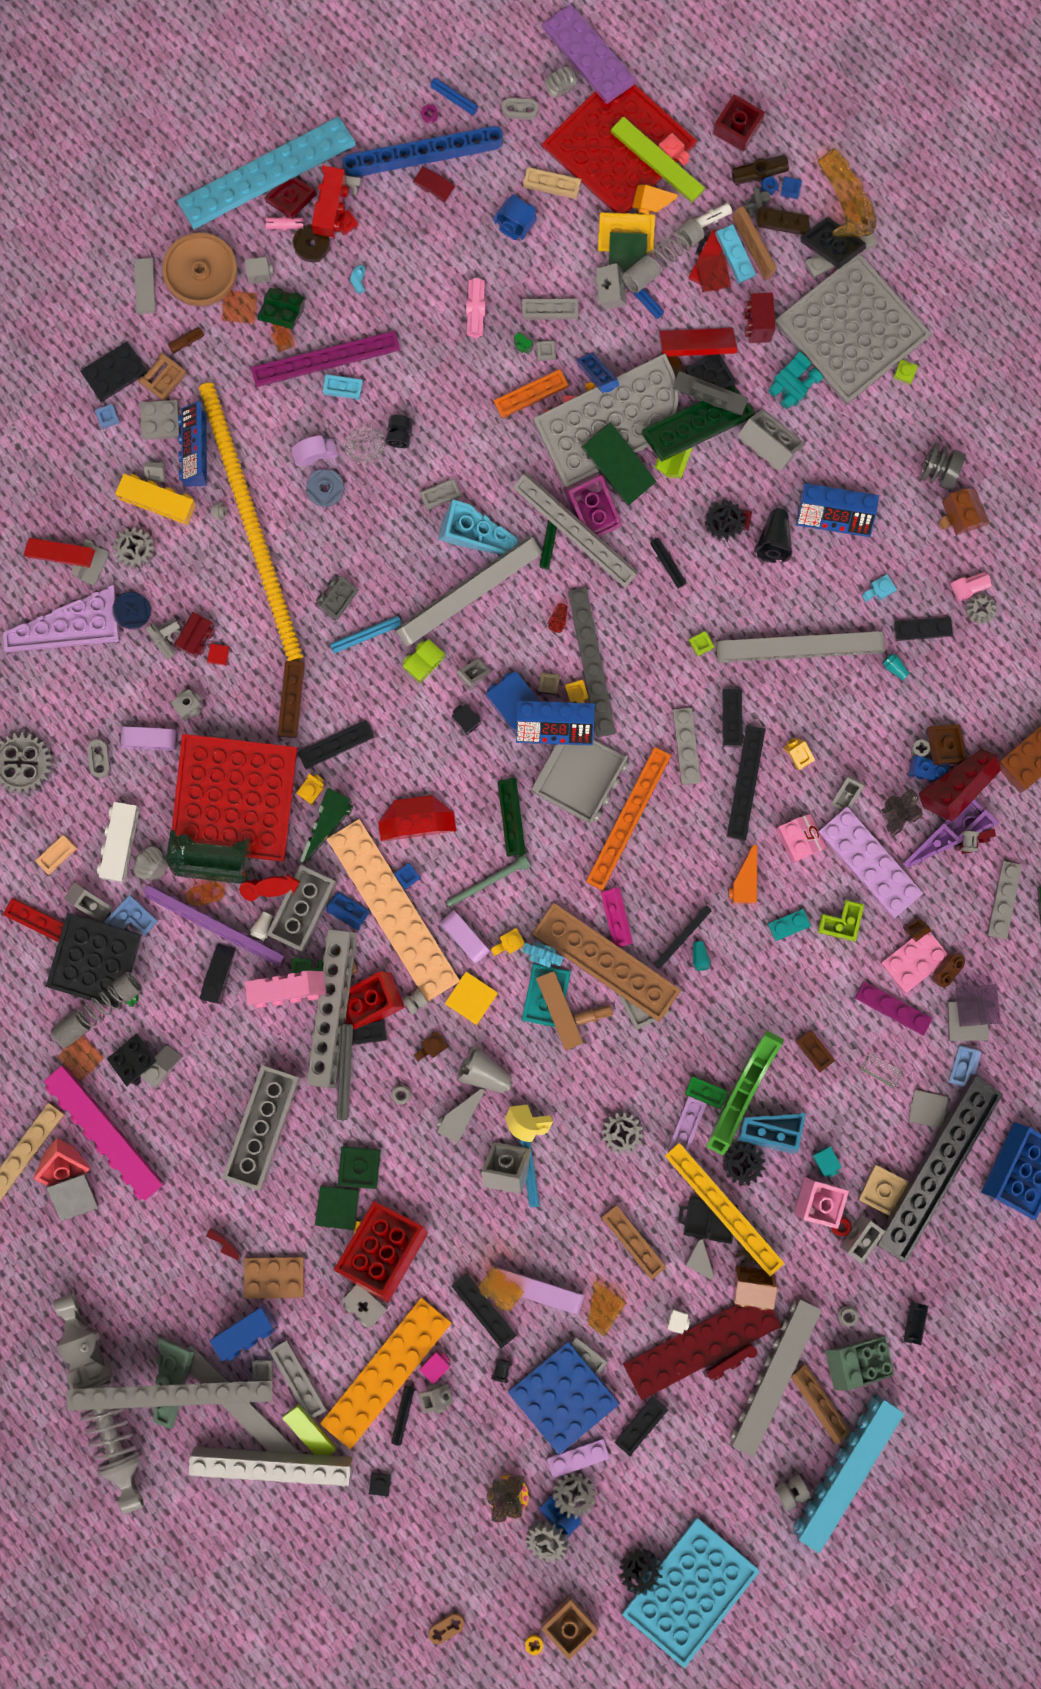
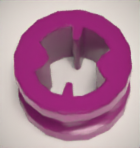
[421,104,438,124]

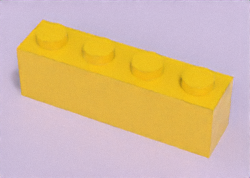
[115,474,196,525]

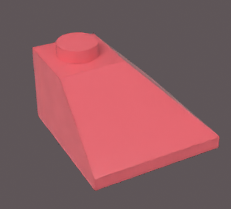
[34,1138,90,1186]

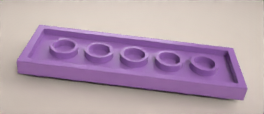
[542,4,636,104]

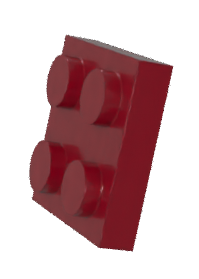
[264,177,317,219]

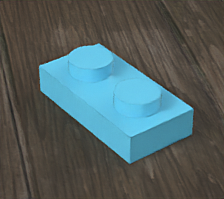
[323,374,363,400]

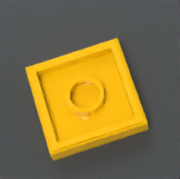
[445,972,498,1025]

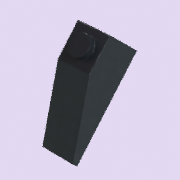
[199,944,236,1005]

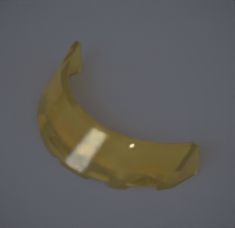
[818,148,876,237]

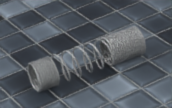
[623,219,704,293]
[51,972,142,1048]

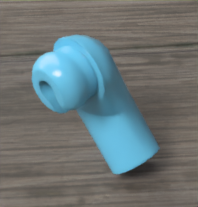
[350,265,366,294]

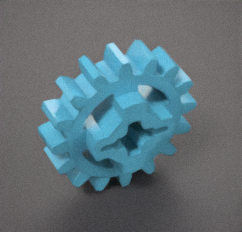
[521,941,564,968]

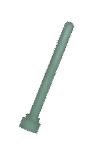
[446,854,531,907]

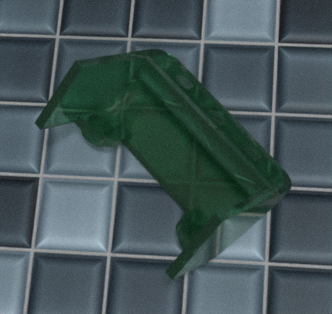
[165,830,251,884]

